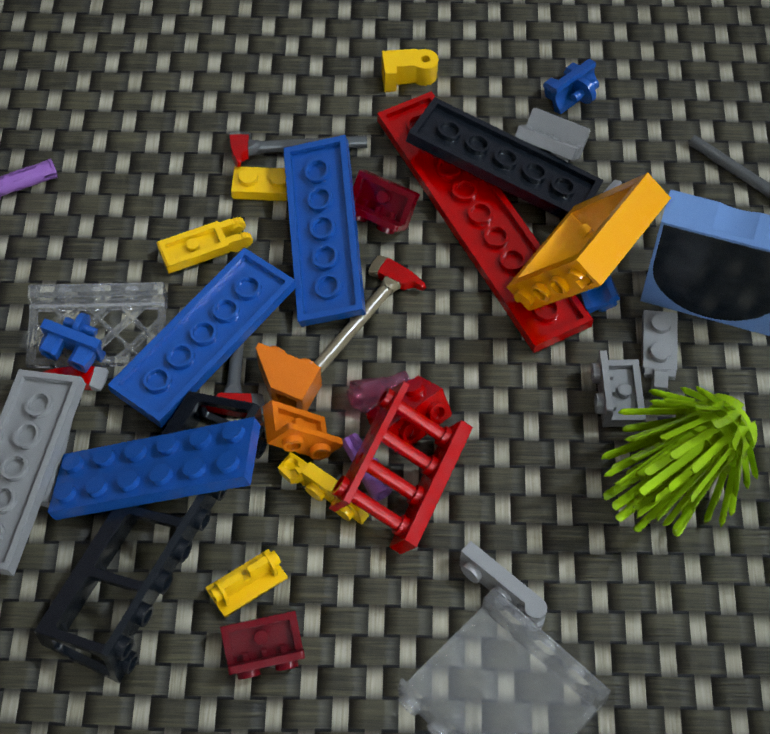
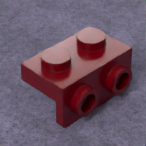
[353,169,420,235]
[220,610,305,680]

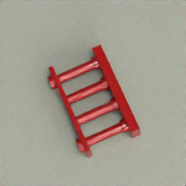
[329,381,473,554]

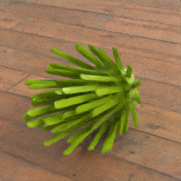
[601,386,758,537]

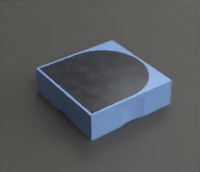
[640,190,770,336]

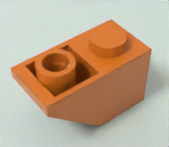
[256,343,322,411]

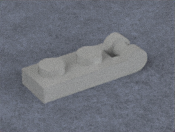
[459,541,547,632]

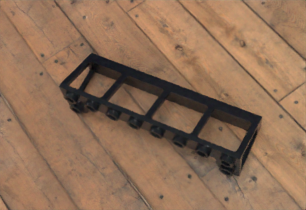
[34,391,267,683]

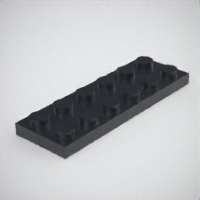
[406,97,604,220]

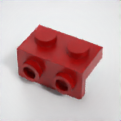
[365,375,452,445]

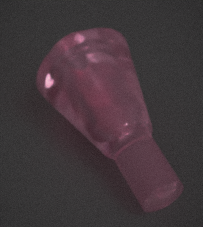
[347,371,410,413]

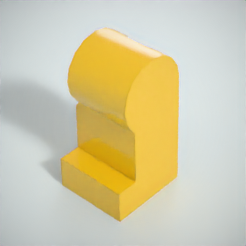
[381,49,439,92]

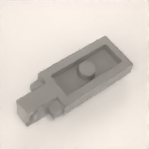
[641,310,678,398]

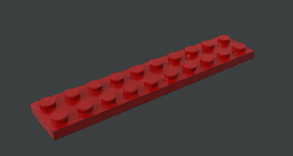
[377,91,593,353]

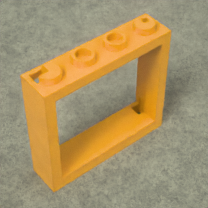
[506,173,671,311]

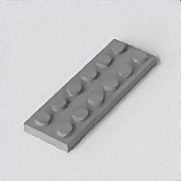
[0,369,86,576]

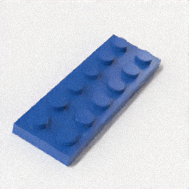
[283,135,366,327]
[108,248,296,428]
[48,417,261,520]

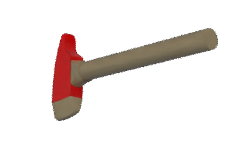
[314,255,426,374]

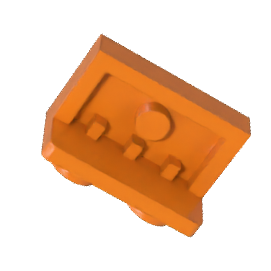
[262,400,343,460]

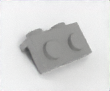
[515,108,591,162]
[591,350,646,427]

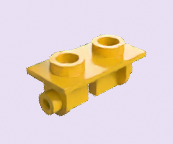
[205,549,288,617]

